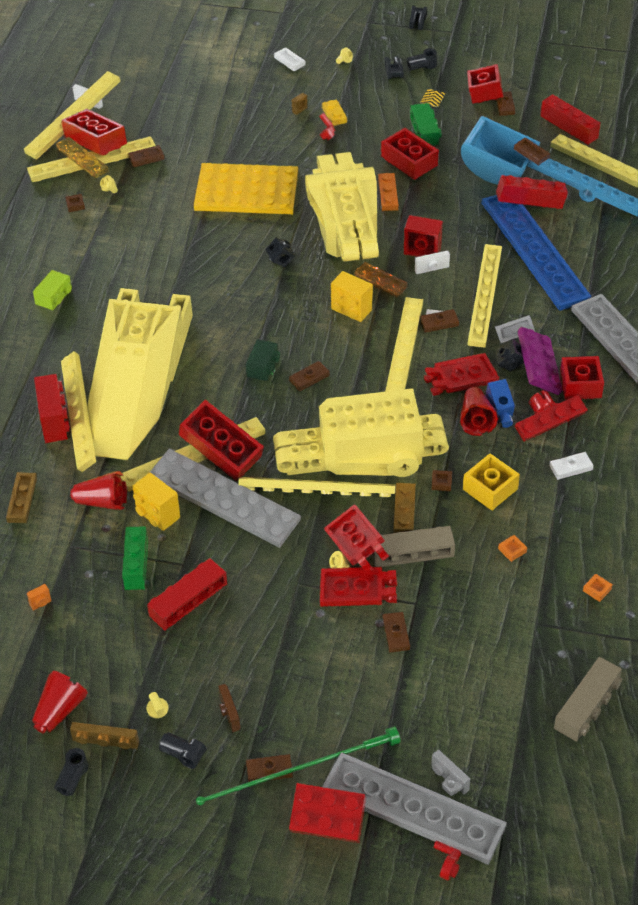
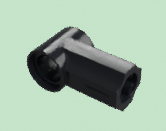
[406,48,437,71]
[159,732,207,769]
[54,748,89,796]

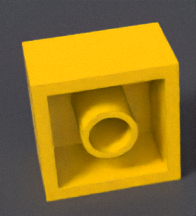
[331,271,373,322]
[463,453,520,510]
[133,472,180,531]

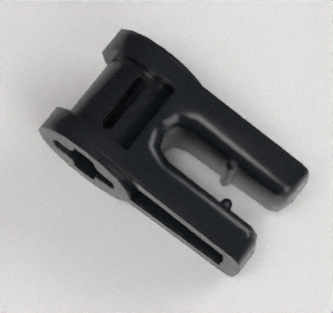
[409,5,428,30]
[385,56,404,80]

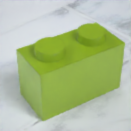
[33,270,72,310]

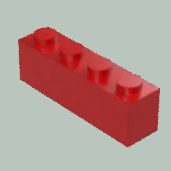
[540,94,601,145]
[496,175,568,209]
[147,558,227,631]

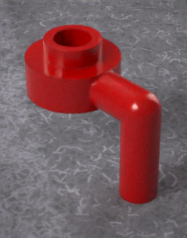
[319,112,335,140]
[434,840,461,881]

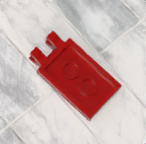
[424,353,499,396]
[324,504,389,573]
[320,567,397,607]

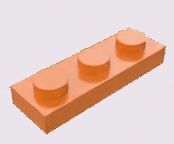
[378,173,398,211]

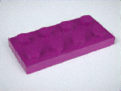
[517,326,563,395]

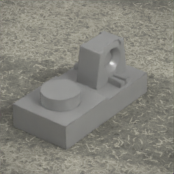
[495,315,535,345]
[431,749,470,796]

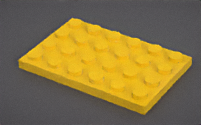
[194,163,299,214]

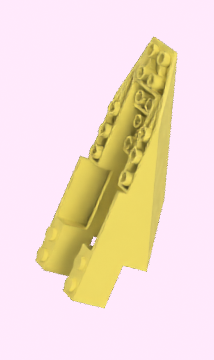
[87,288,193,460]

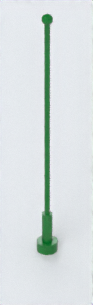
[196,726,400,805]

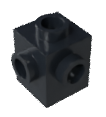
[265,237,295,268]
[496,339,524,372]

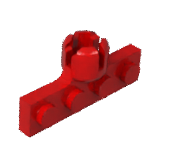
[514,390,588,442]

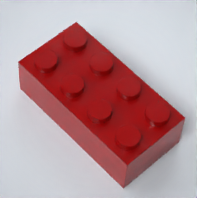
[61,109,127,155]
[179,400,264,482]

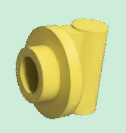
[336,48,353,64]
[100,175,118,193]
[329,551,351,569]
[147,692,168,718]

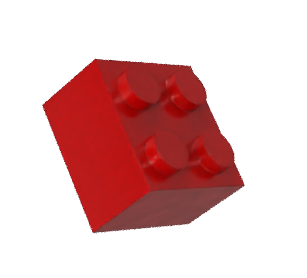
[467,64,503,104]
[404,215,443,257]
[560,356,604,400]

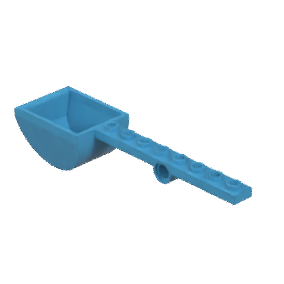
[461,116,638,217]

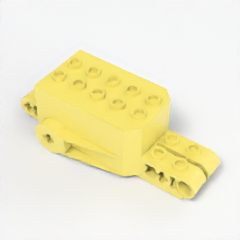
[305,152,379,262]
[273,389,449,477]

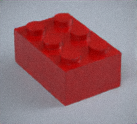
[381,128,439,180]
[34,374,70,443]
[289,783,366,843]

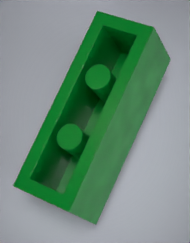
[410,103,442,146]
[122,526,148,590]

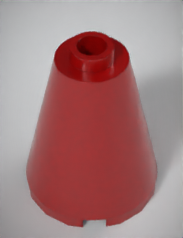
[460,387,498,436]
[70,471,127,510]
[32,670,88,734]

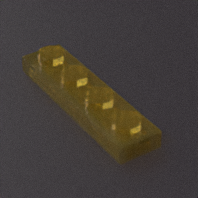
[56,137,108,179]

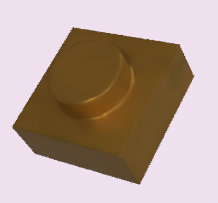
[292,93,308,115]

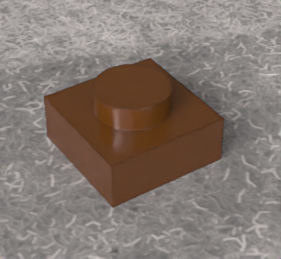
[65,194,85,212]
[431,470,452,491]

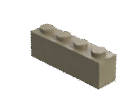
[372,526,455,567]
[554,657,622,742]

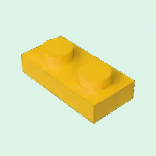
[322,100,347,126]

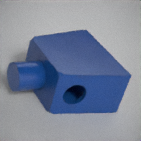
[485,379,515,428]

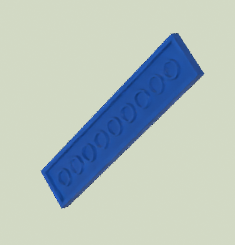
[482,195,591,311]

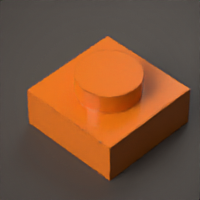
[498,535,527,562]
[583,574,613,602]
[27,584,51,611]

